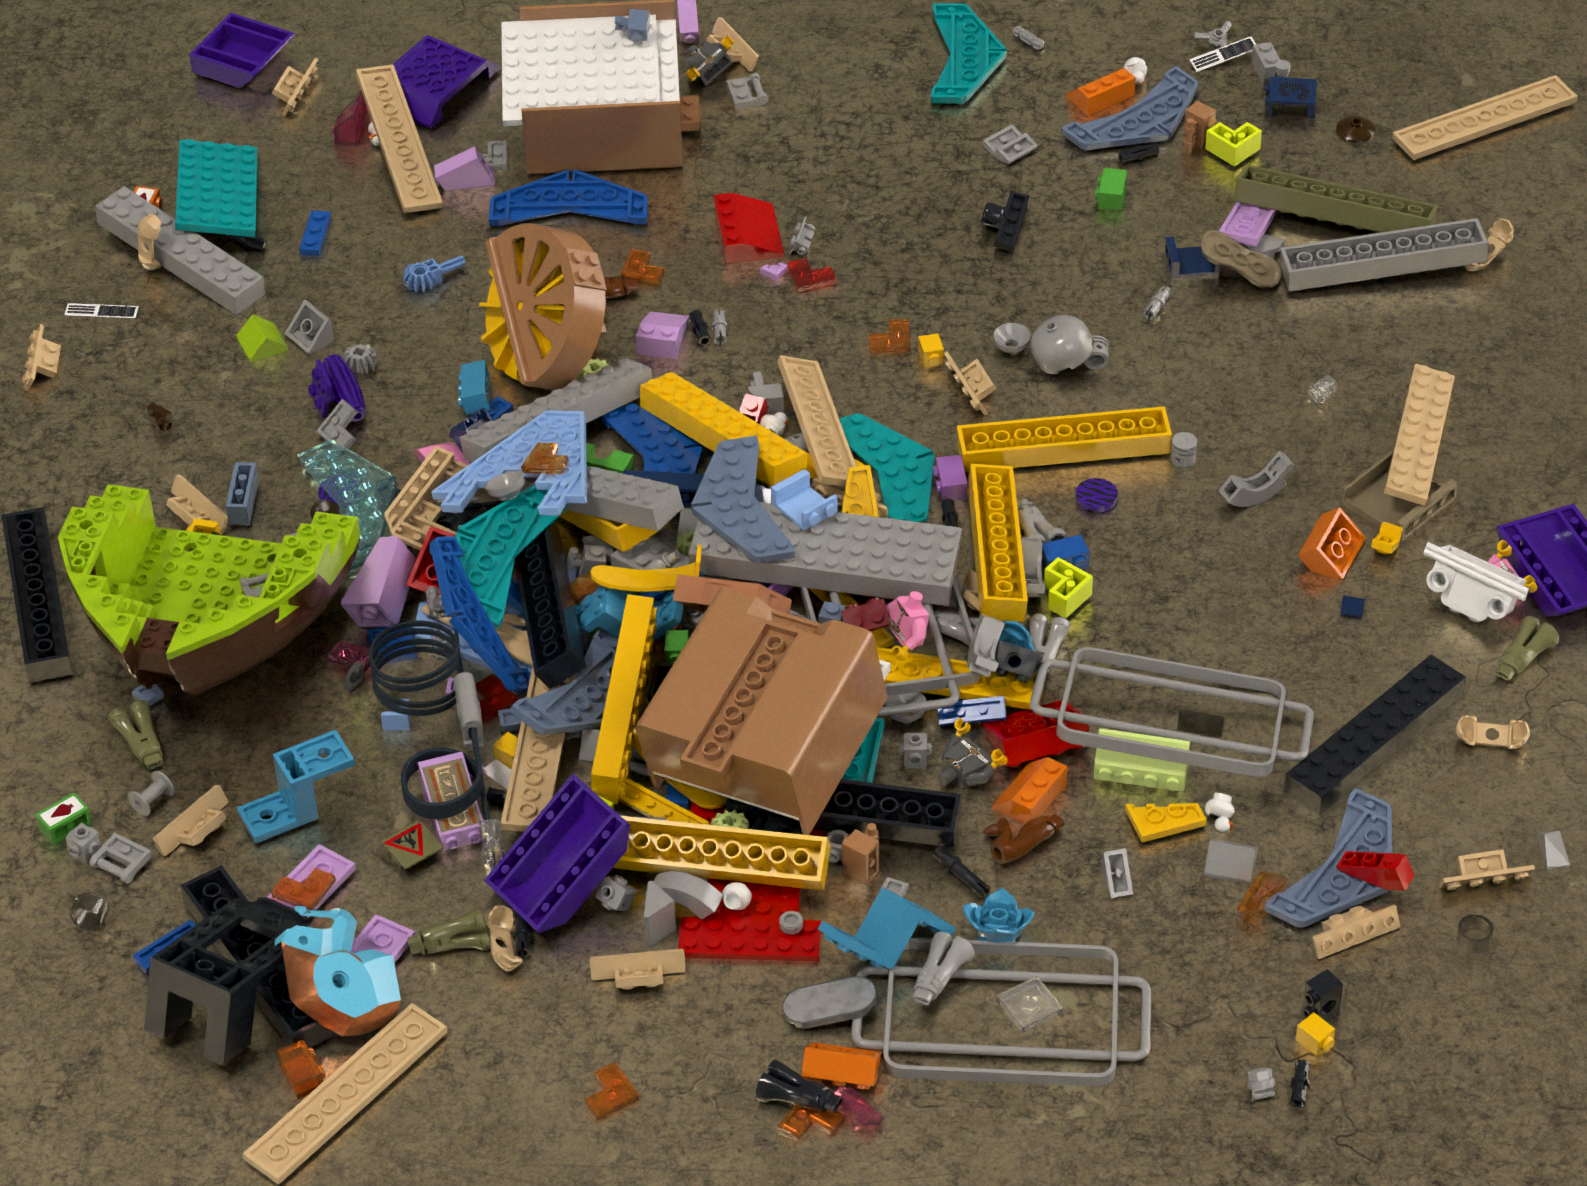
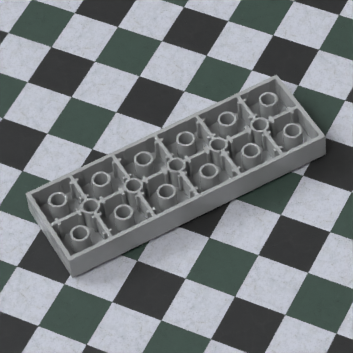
[689,502,962,606]

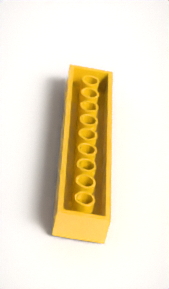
[640,372,807,487]
[957,406,1172,472]
[968,464,1028,622]
[591,594,658,804]
[613,816,831,891]

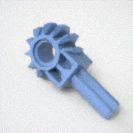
[403,256,466,293]

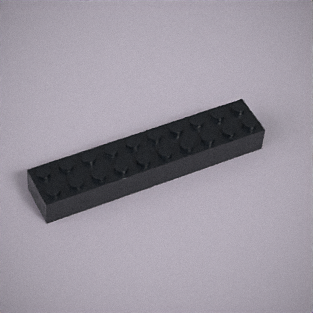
[1,507,73,683]
[514,522,586,689]
[1284,654,1466,815]
[726,779,961,847]
[180,865,337,1055]

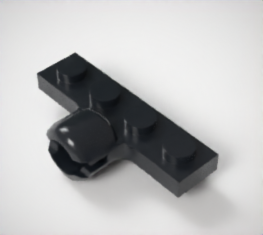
[981,191,1030,252]
[435,500,504,532]

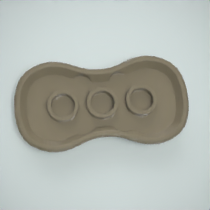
[1201,230,1282,288]

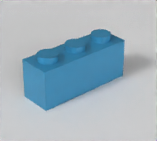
[458,360,490,415]

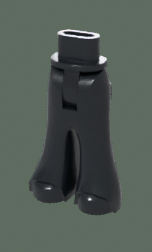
[756,1059,843,1113]

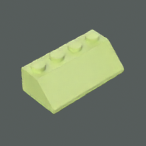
[1094,728,1190,792]

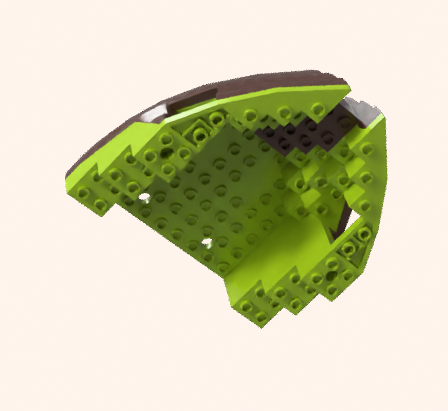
[58,484,360,696]

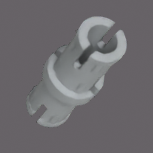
[1143,286,1172,320]
[712,309,728,345]

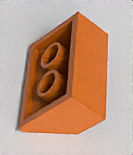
[1066,68,1136,116]
[1298,507,1366,580]
[992,757,1068,824]
[802,1042,883,1089]

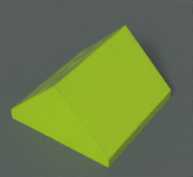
[236,314,289,363]

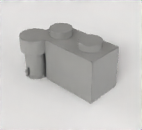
[1252,42,1291,86]

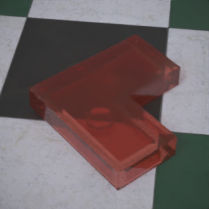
[787,258,837,292]
[475,674,519,725]

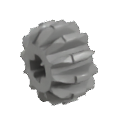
[343,342,378,376]

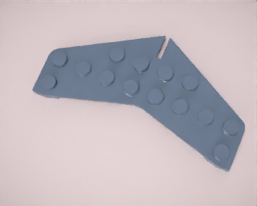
[1061,66,1198,151]
[691,435,795,563]
[509,628,618,735]
[1264,788,1392,927]

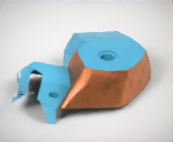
[274,906,401,1036]

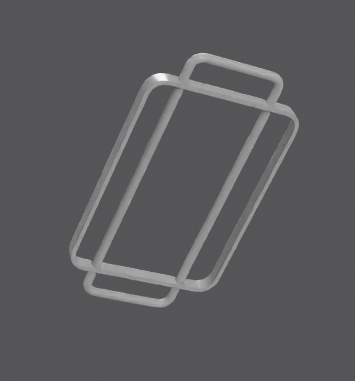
[799,518,982,716]
[1030,647,1314,777]
[851,938,1151,1086]

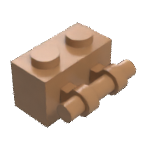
[1183,101,1216,153]
[841,823,879,886]

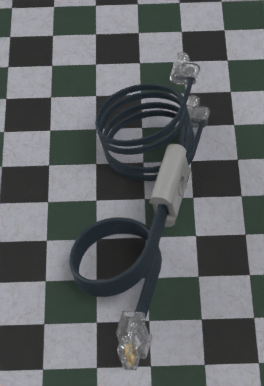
[369,586,504,871]

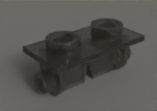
[1177,709,1225,738]

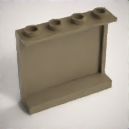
[1342,450,1458,541]

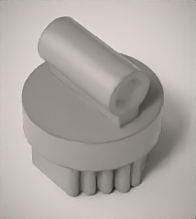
[1247,1068,1276,1101]

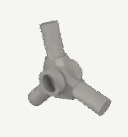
[1194,21,1232,48]

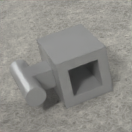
[566,544,606,579]

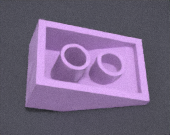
[636,311,690,359]

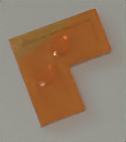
[620,249,664,286]
[869,319,910,353]
[521,442,569,474]
[271,868,336,910]
[1237,871,1288,916]
[585,1062,640,1120]
[777,1104,846,1142]

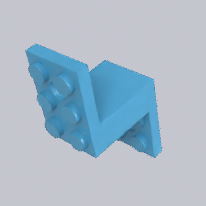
[574,585,683,641]
[237,730,355,844]
[818,887,956,970]

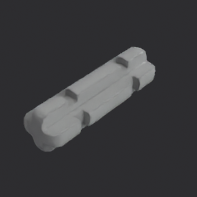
[1013,25,1044,50]

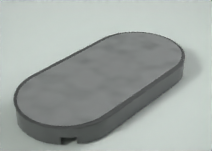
[782,976,878,1029]

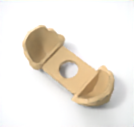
[137,214,162,271]
[1465,218,1514,271]
[1456,715,1530,749]
[486,905,523,972]

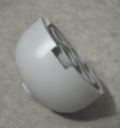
[1030,315,1093,374]

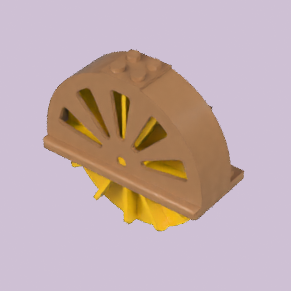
[479,223,607,390]

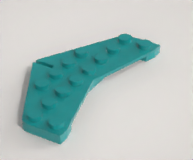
[931,3,1007,104]
[839,413,935,523]
[455,485,570,630]

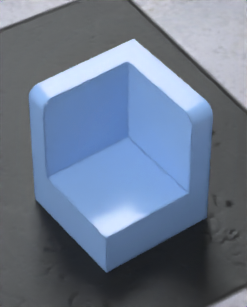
[381,698,411,731]

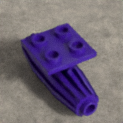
[308,354,366,422]

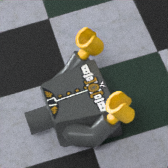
[686,35,735,86]
[938,718,1007,789]

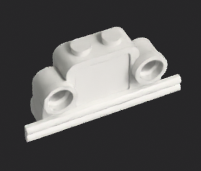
[1423,542,1529,623]

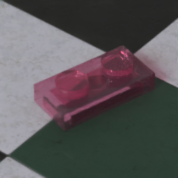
[328,640,377,672]
[835,1087,884,1126]

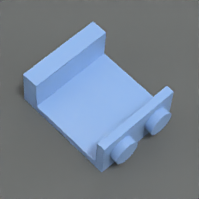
[771,469,838,530]

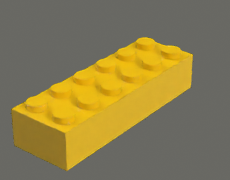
[560,510,658,552]

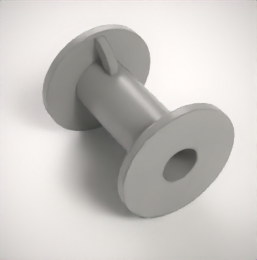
[128,771,175,816]

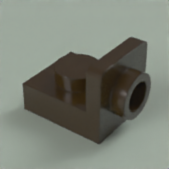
[147,402,174,438]

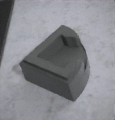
[344,661,365,692]

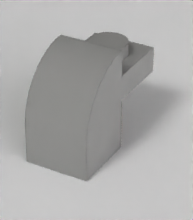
[748,371,784,414]

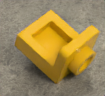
[186,518,221,535]
[1371,522,1403,554]

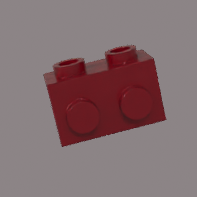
[841,598,891,632]

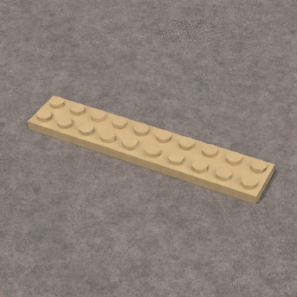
[356,65,443,213]
[1392,75,1578,160]
[777,355,857,488]
[1384,363,1455,506]
[501,667,567,832]
[243,1003,447,1185]

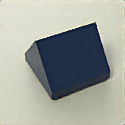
[1340,595,1366,618]

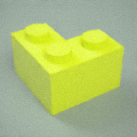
[1205,122,1262,166]
[1044,557,1093,619]

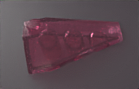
[331,90,368,146]

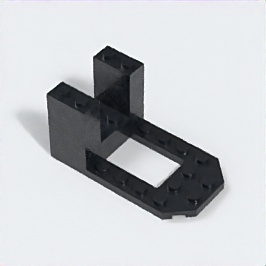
[144,897,309,1065]

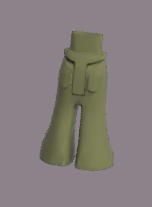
[1495,616,1559,681]
[107,700,164,770]
[408,907,491,955]

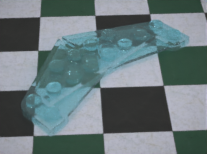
[297,440,398,571]

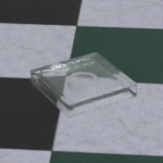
[996,976,1063,1033]

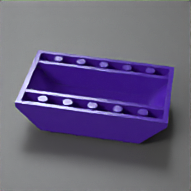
[1496,503,1587,616]
[484,774,630,933]

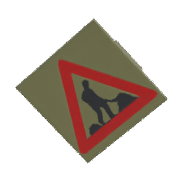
[380,820,444,870]

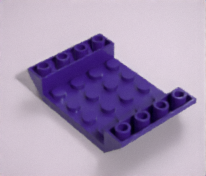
[392,35,500,129]

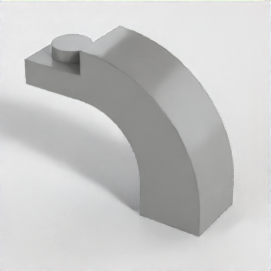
[1218,451,1295,507]
[1021,537,1045,598]
[967,614,1005,677]
[642,871,724,919]

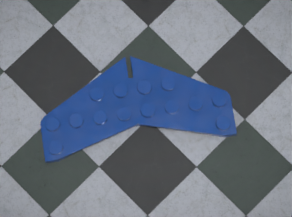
[489,169,648,226]
[599,403,703,508]
[429,536,531,693]

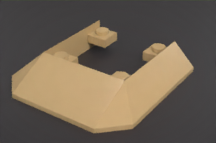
[384,446,506,550]

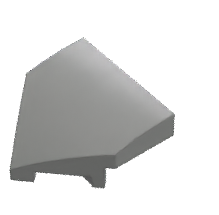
[1241,234,1285,259]

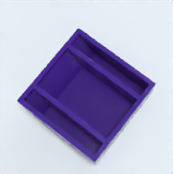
[189,13,294,88]

